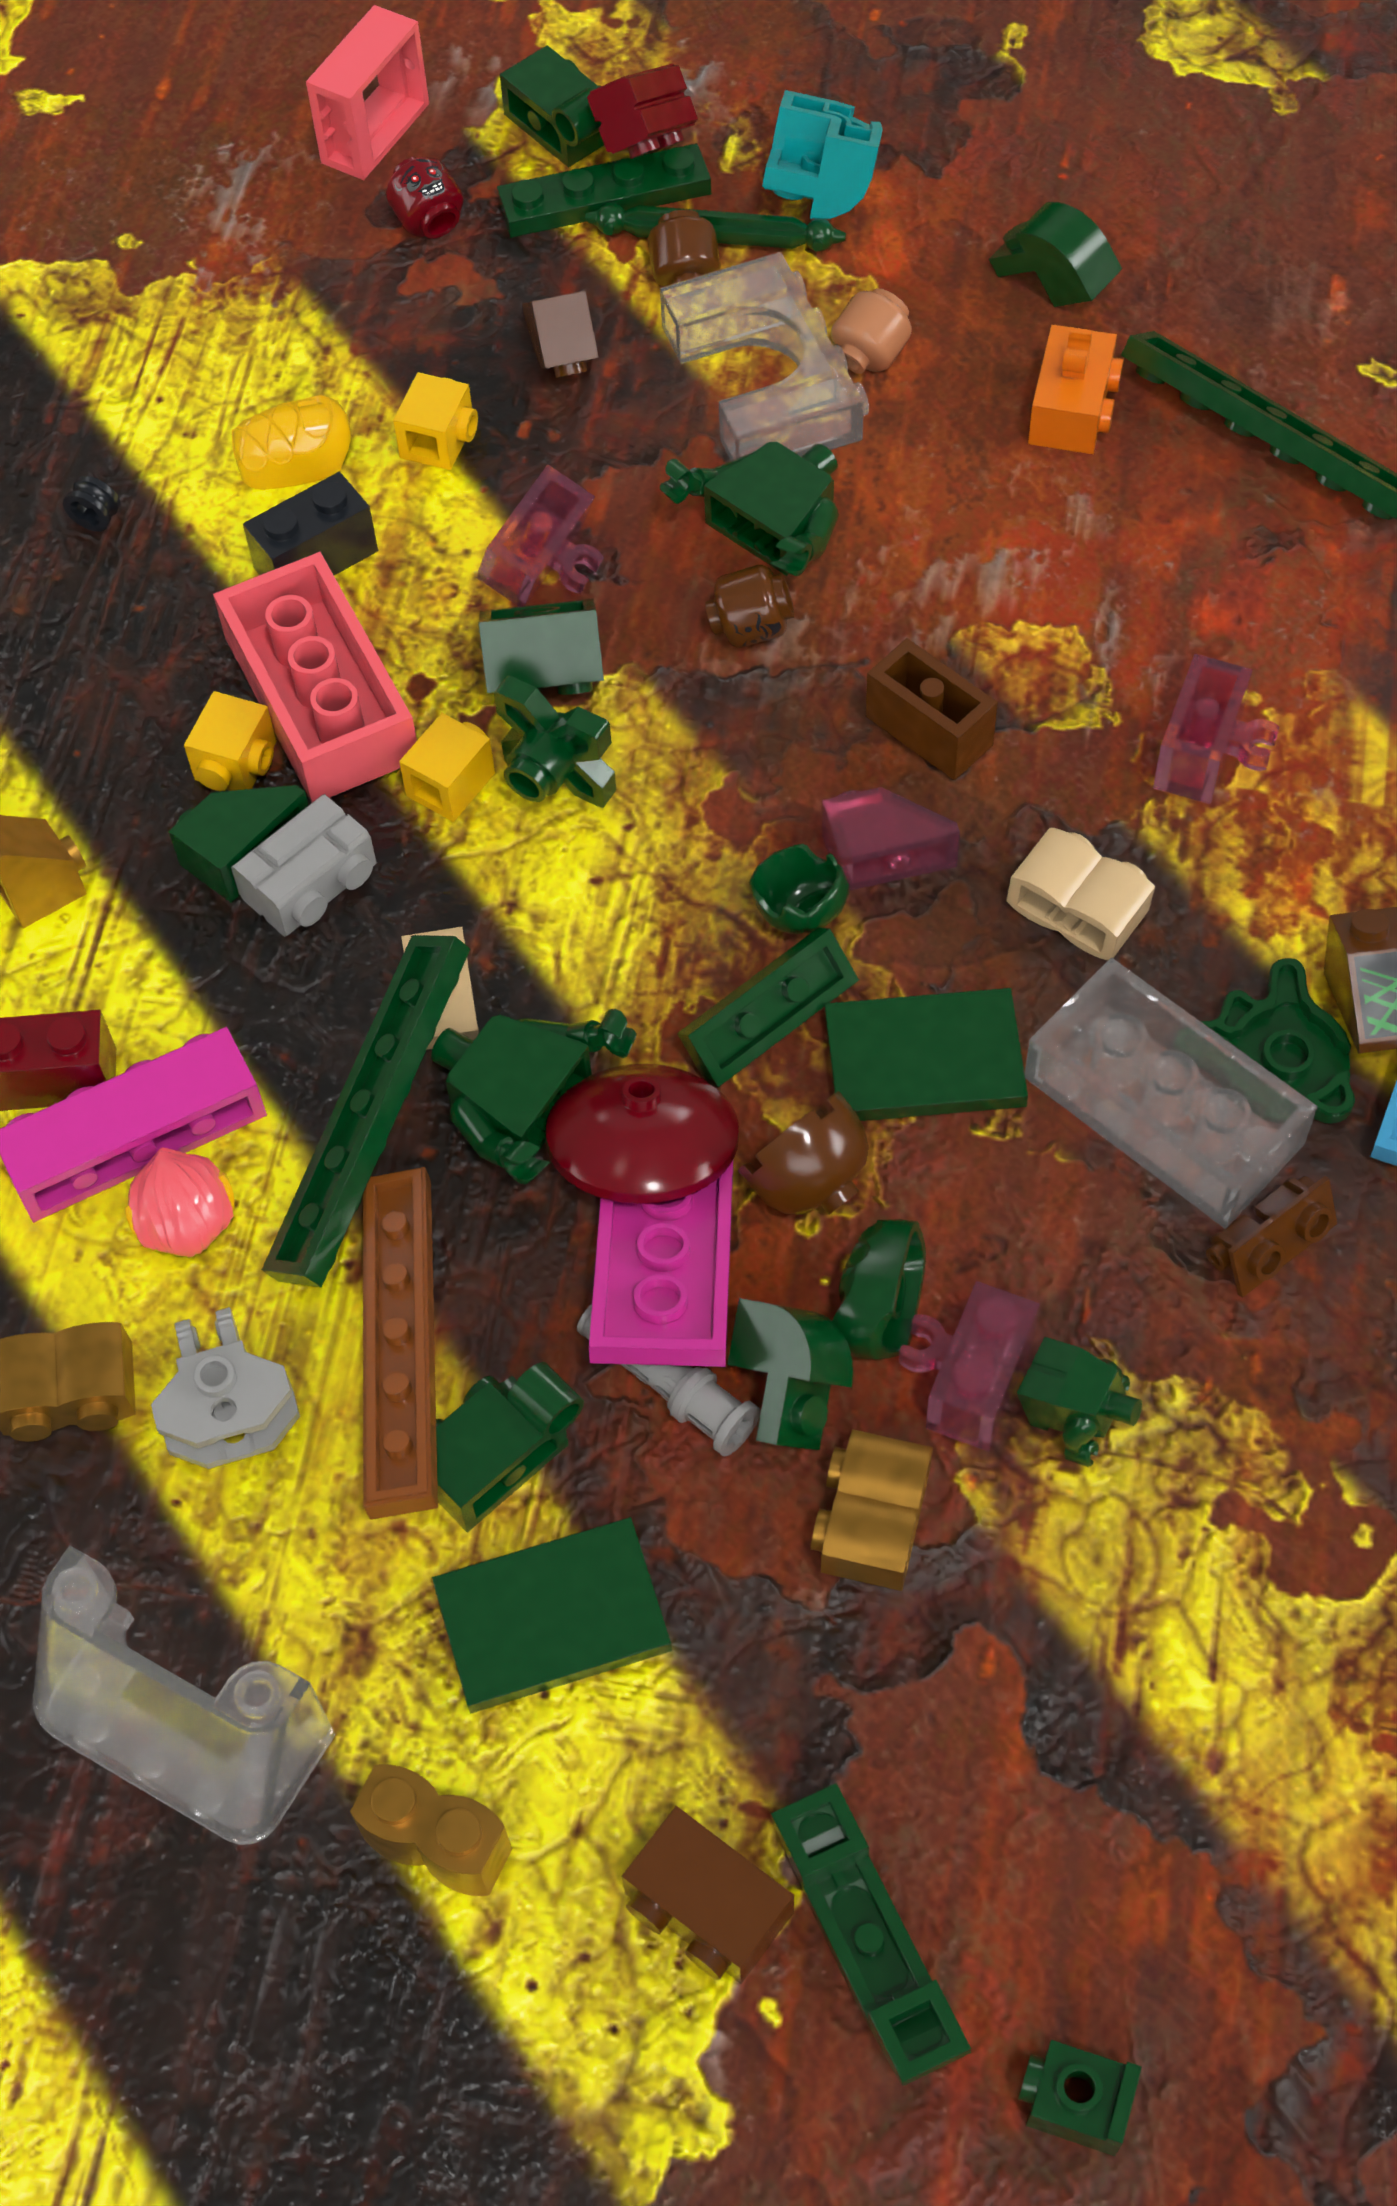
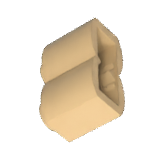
[1007,828,1155,961]

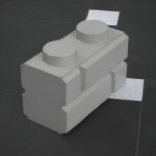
[231,794,377,937]

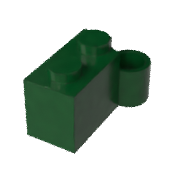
[500,45,604,168]
[436,1362,584,1533]

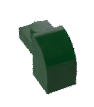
[989,202,1122,307]
[727,1298,853,1450]

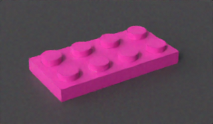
[589,1159,734,1367]

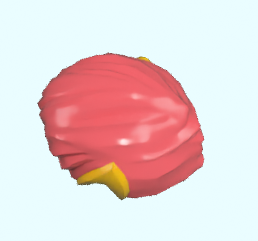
[125,1147,235,1257]

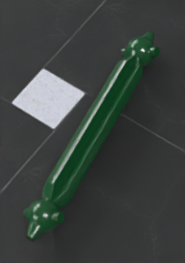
[585,203,846,251]

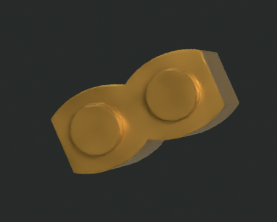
[0,1322,136,1442]
[811,1429,933,1591]
[350,1764,512,1896]

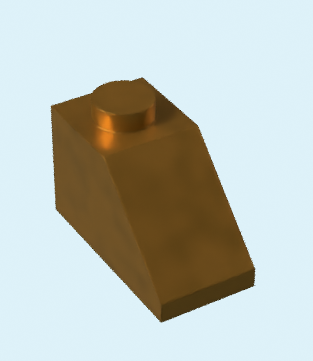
[0,815,87,929]

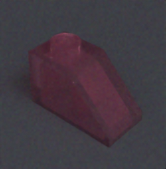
[822,787,960,890]

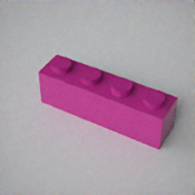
[0,1027,267,1223]

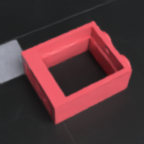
[306,5,429,180]

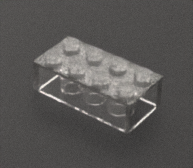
[1025,957,1318,1229]

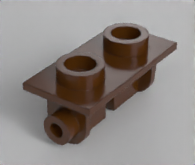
[1206,1176,1338,1298]

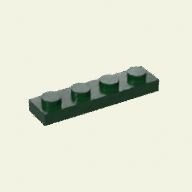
[497,143,712,238]

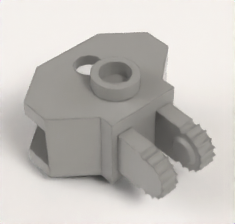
[151,1307,300,1469]

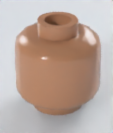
[831,288,912,374]

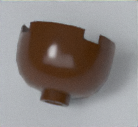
[737,1091,869,1215]

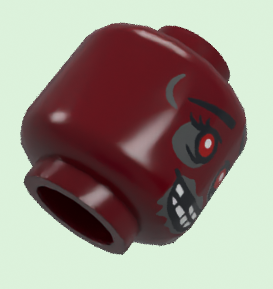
[386,157,464,239]

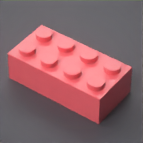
[213,552,417,803]

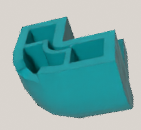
[762,90,883,219]

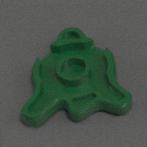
[1177,958,1355,1124]

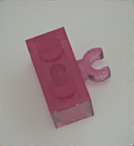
[476,465,604,606]
[1153,654,1280,804]
[899,1281,1040,1452]

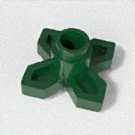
[494,675,617,808]

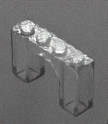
[660,252,869,461]

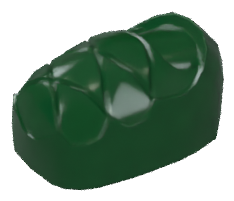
[832,1219,926,1360]

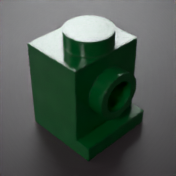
[1018,2040,1142,2156]

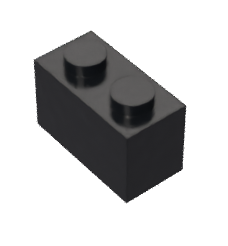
[243,471,378,575]

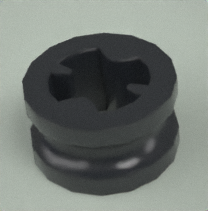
[62,476,121,532]

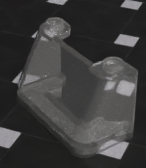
[33,1545,335,1845]

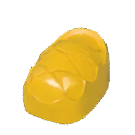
[232,395,352,490]

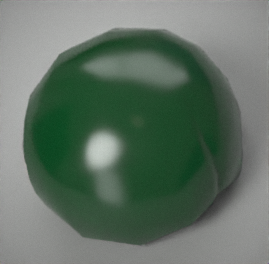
[749,844,850,934]

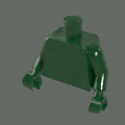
[659,442,839,576]
[431,1009,637,1184]

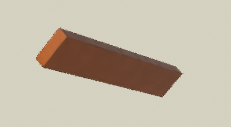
[363,1167,438,1520]

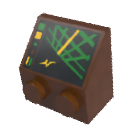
[1324,907,1397,1054]

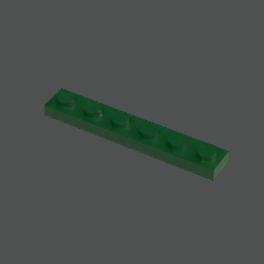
[1121,331,1397,520]
[261,935,471,1288]

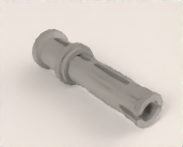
[577,1304,760,1456]

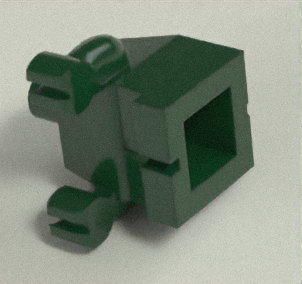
[1017,1337,1142,1467]

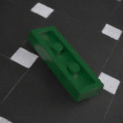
[677,927,859,1087]

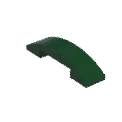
[771,1783,971,2086]

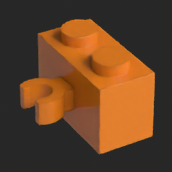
[1028,325,1124,455]

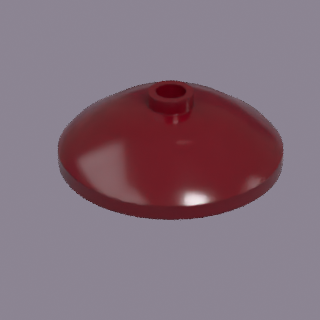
[546,1064,739,1204]

